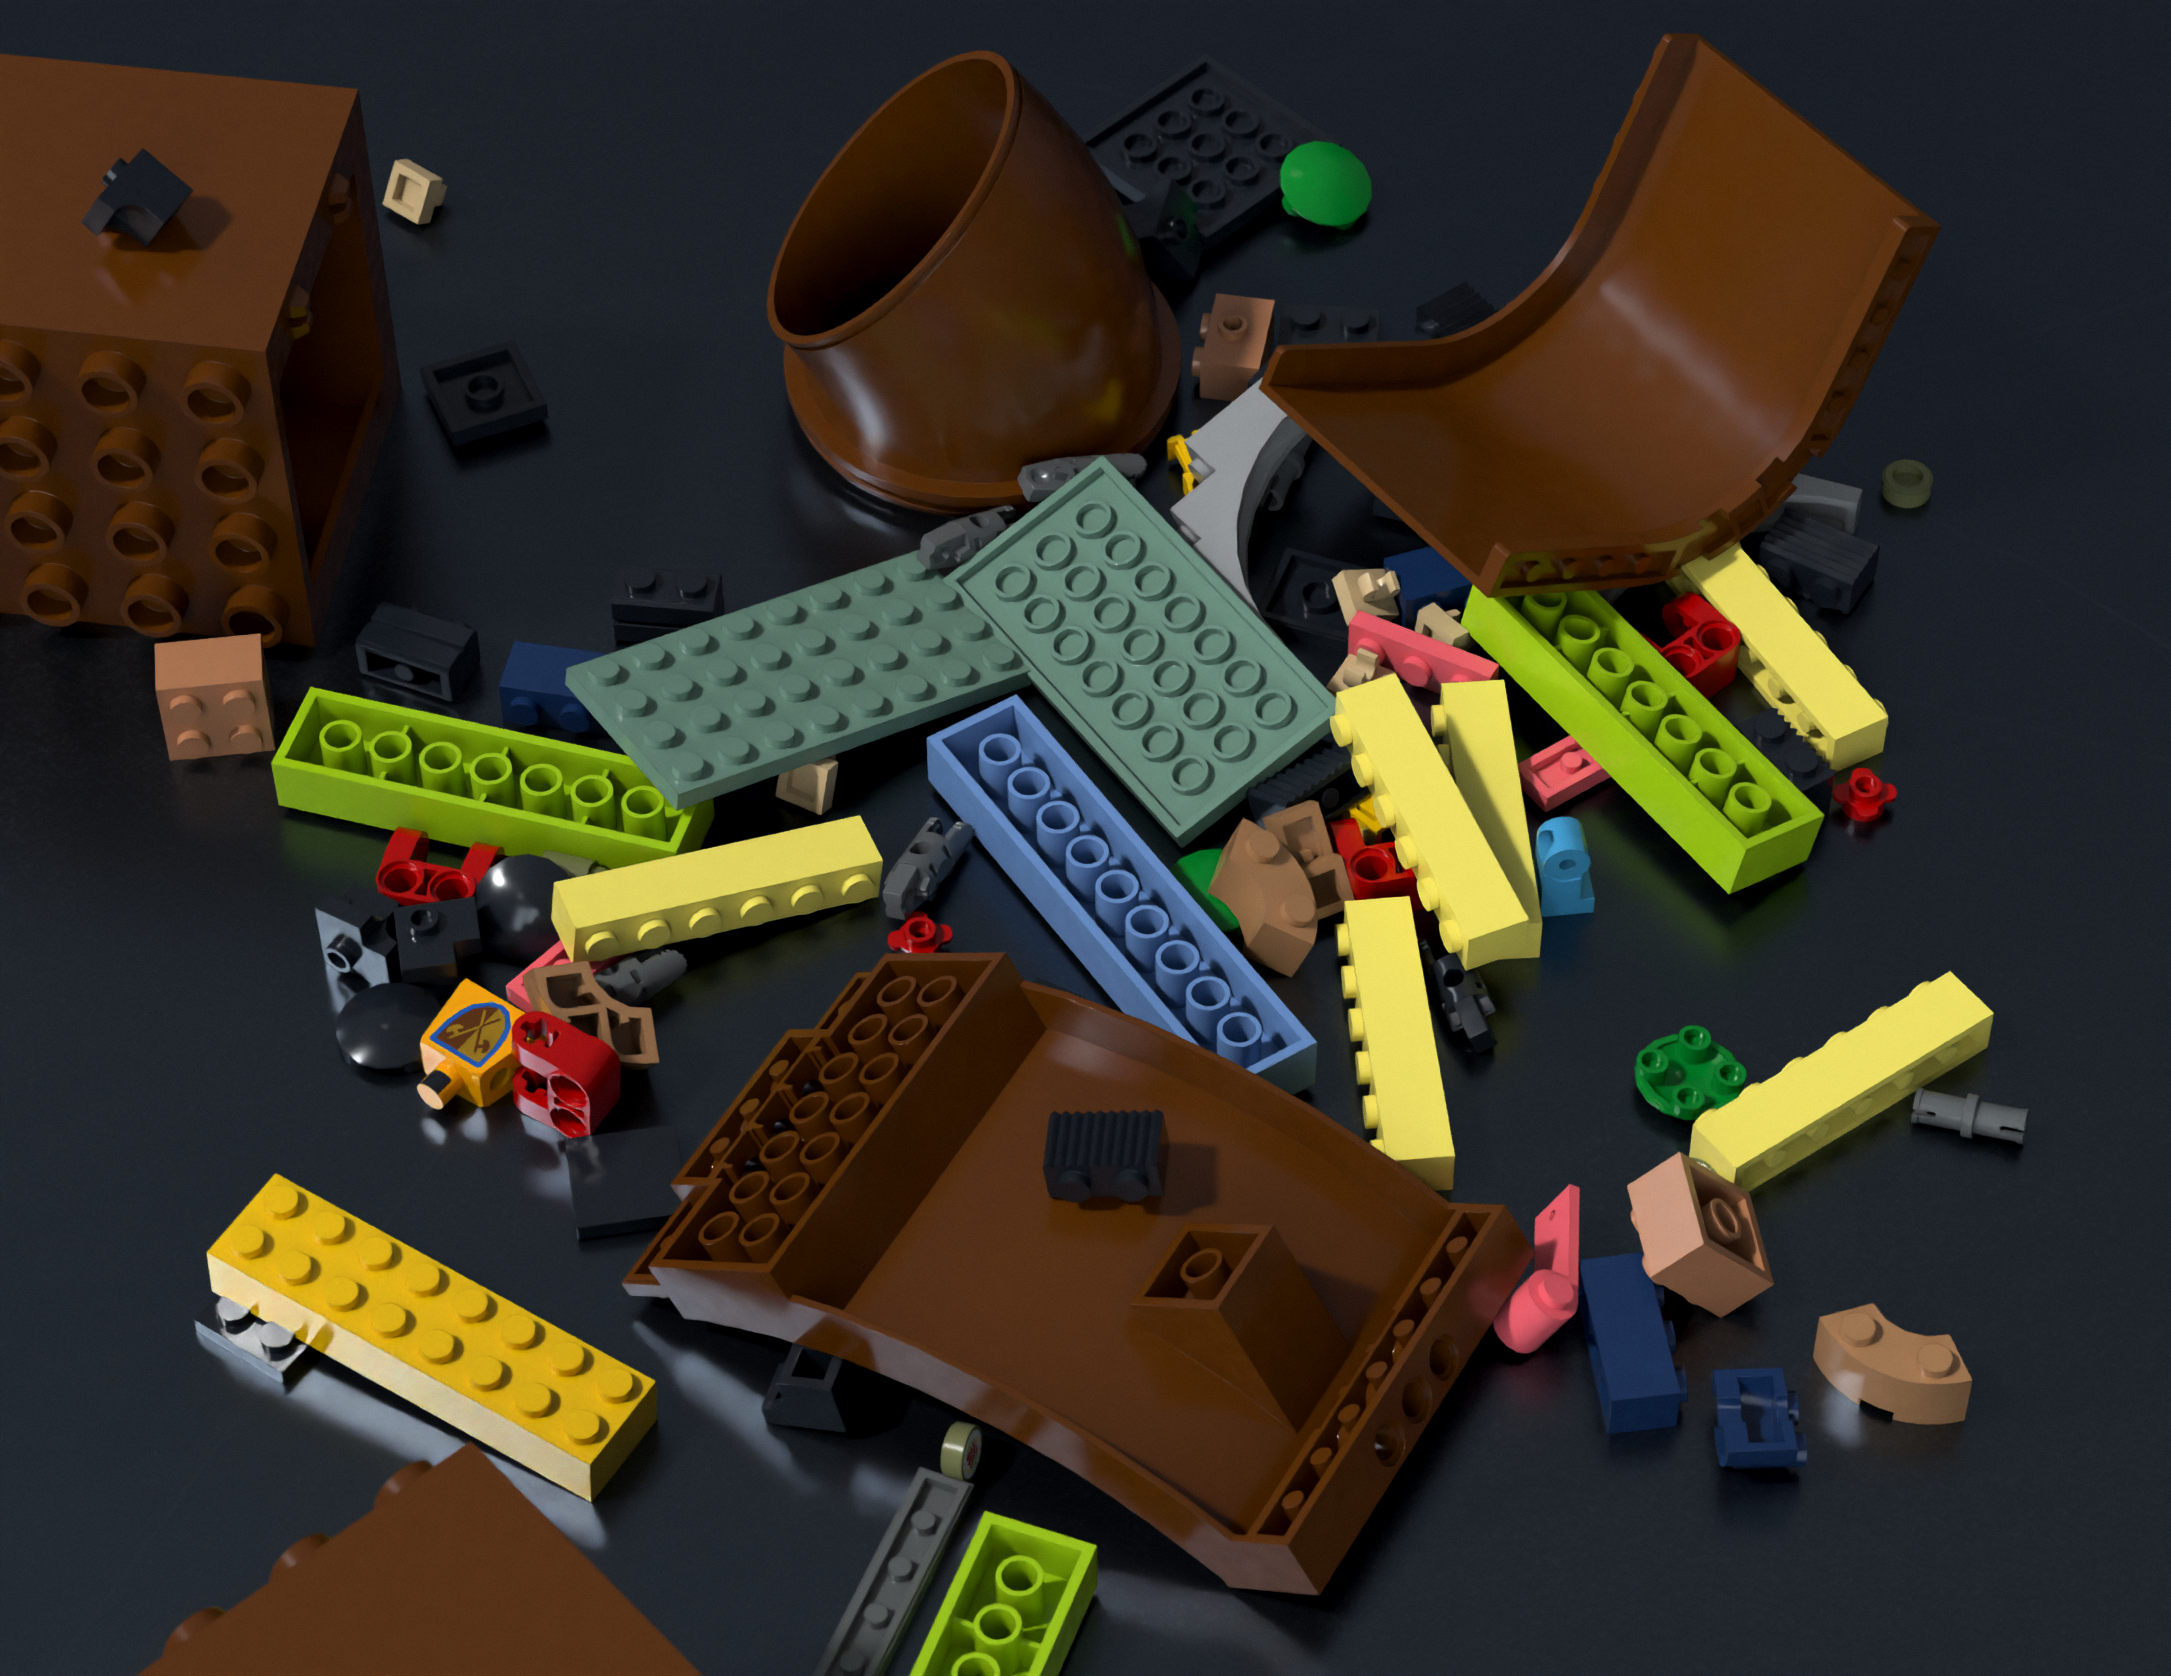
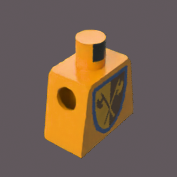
[417,978,548,1109]

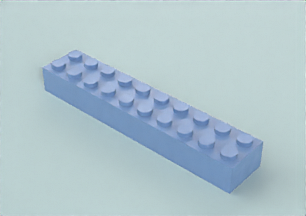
[926,694,1317,1095]

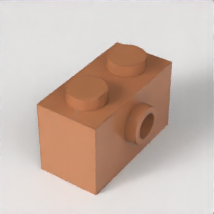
[1192,293,1275,402]

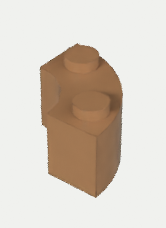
[1208,818,1318,978]
[523,961,660,1070]
[1813,1303,1972,1425]

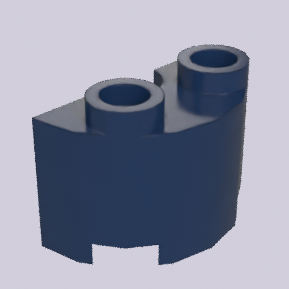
[1712,1367,1807,1469]

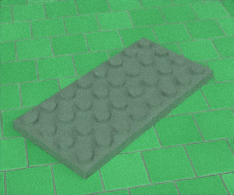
[942,455,1336,848]
[565,550,1031,811]

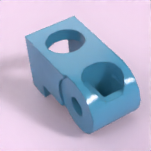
[1534,816,1595,917]

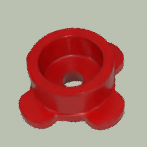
[1832,768,1897,822]
[888,911,953,953]

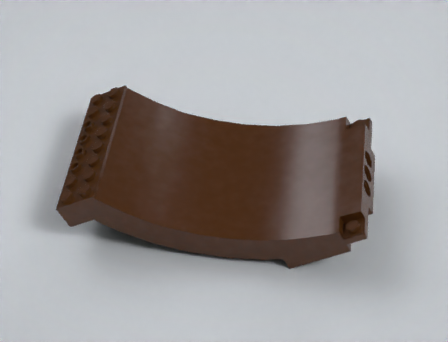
[621,952,1535,1595]

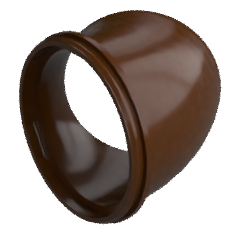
[767,50,1182,518]

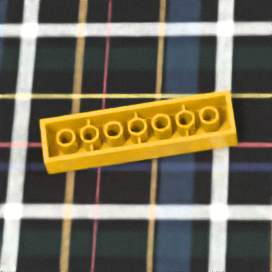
[207,1173,657,1503]

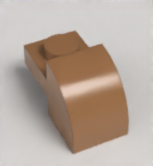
[1262,800,1355,920]

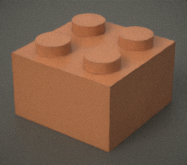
[155,633,275,761]
[1627,1152,1774,1318]

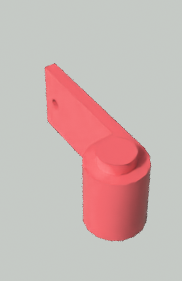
[1493,1184,1580,1354]

